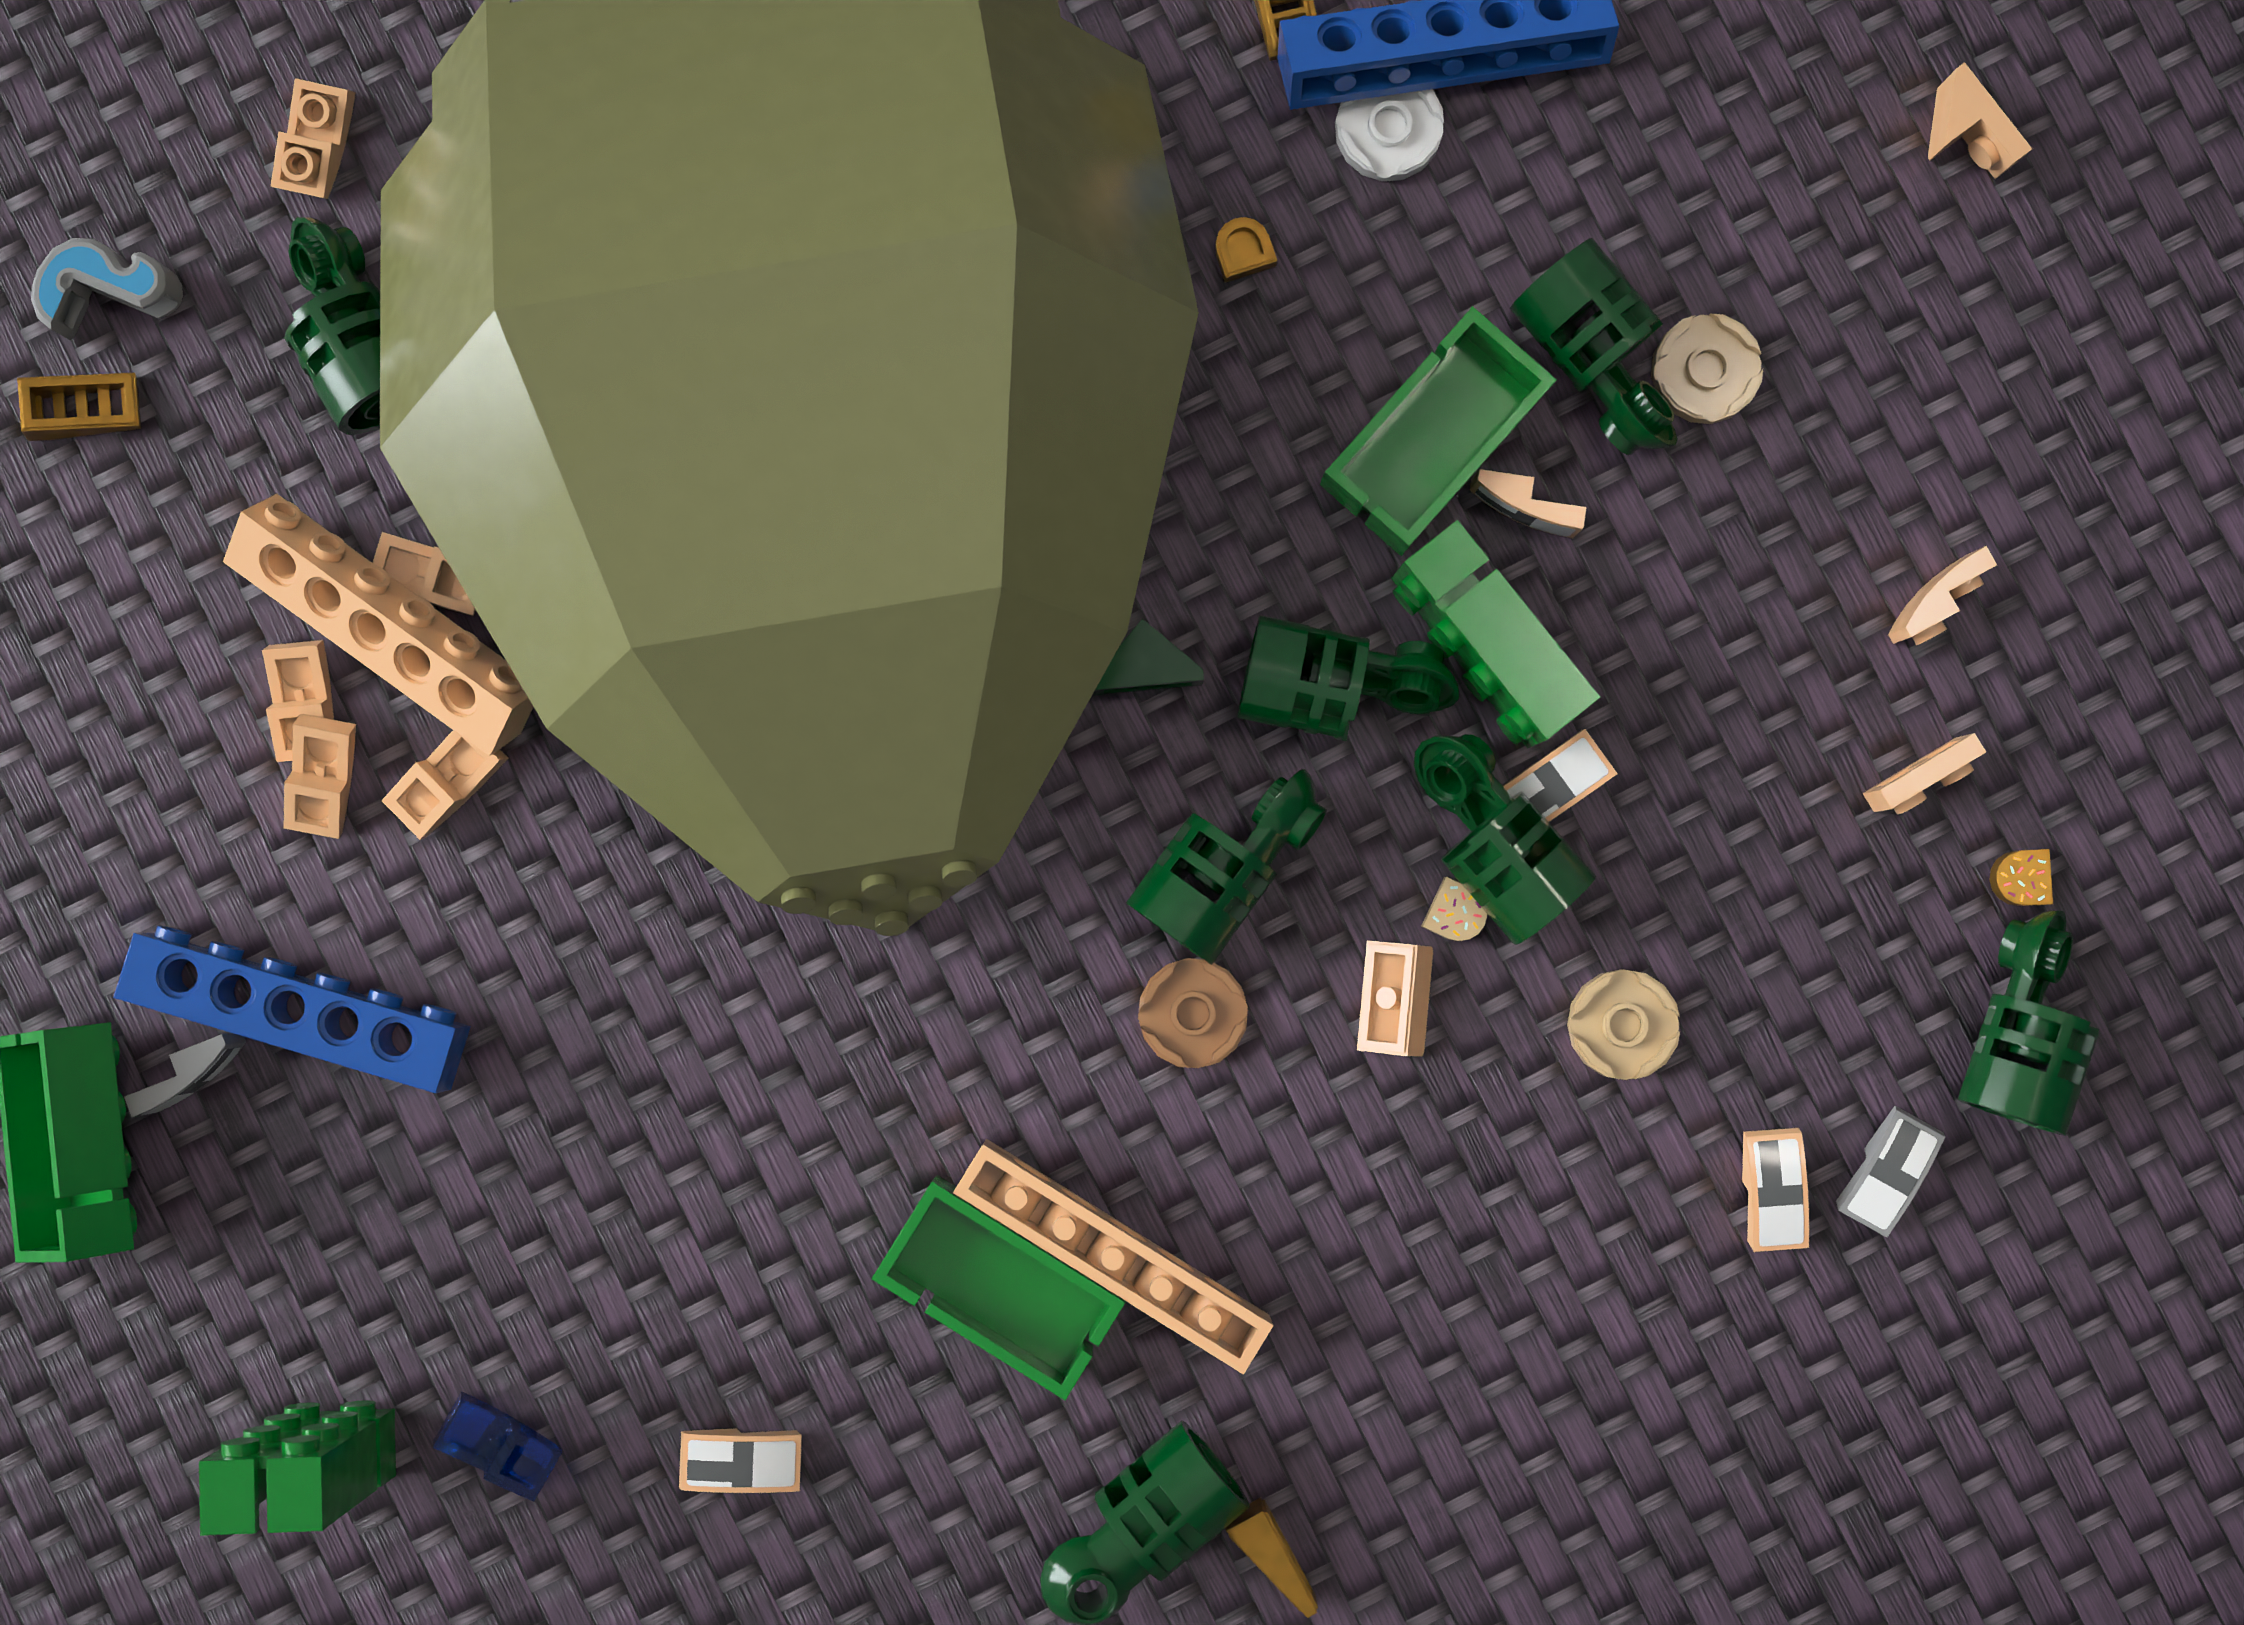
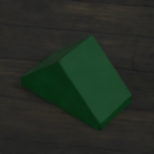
[1093,619,1204,696]

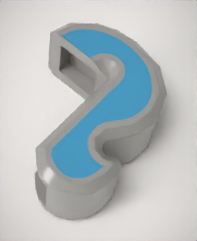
[31,238,183,340]

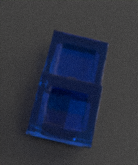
[433,1391,562,1502]

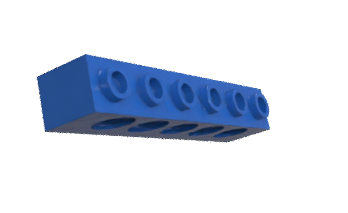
[1277,0,1619,110]
[113,925,471,1093]

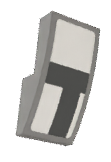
[124,1033,246,1118]
[1836,1106,1945,1237]

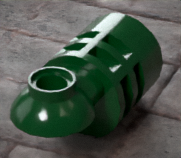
[283,217,380,435]
[1510,238,1678,455]
[1237,615,1459,741]
[1414,734,1596,945]
[1126,769,1327,965]
[1958,911,2099,1136]
[1040,1420,1250,1625]

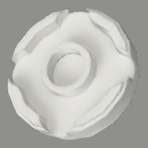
[1335,89,1444,182]

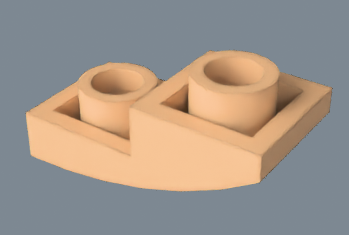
[271,78,356,199]
[1888,546,1997,645]

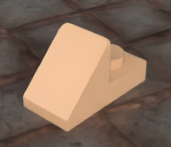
[1928,62,2032,179]

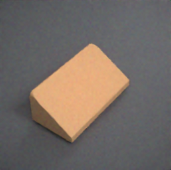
[1357,940,1433,1057]

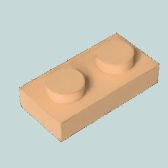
[1862,733,1986,815]

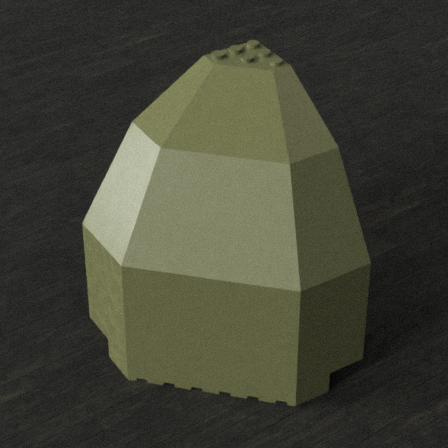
[380,0,1199,936]

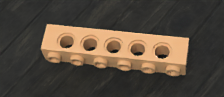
[223,494,533,756]
[953,1139,1274,1375]

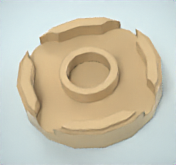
[1651,313,1763,424]
[1567,969,1680,1080]

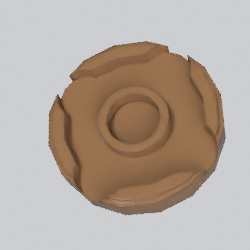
[1138,958,1248,1068]

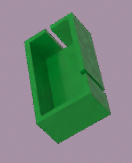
[1319,306,1557,556]
[1391,520,1601,749]
[0,1022,137,1263]
[872,1175,1126,1400]
[199,1400,396,1536]

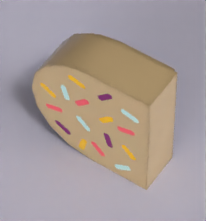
[1421,877,1487,941]

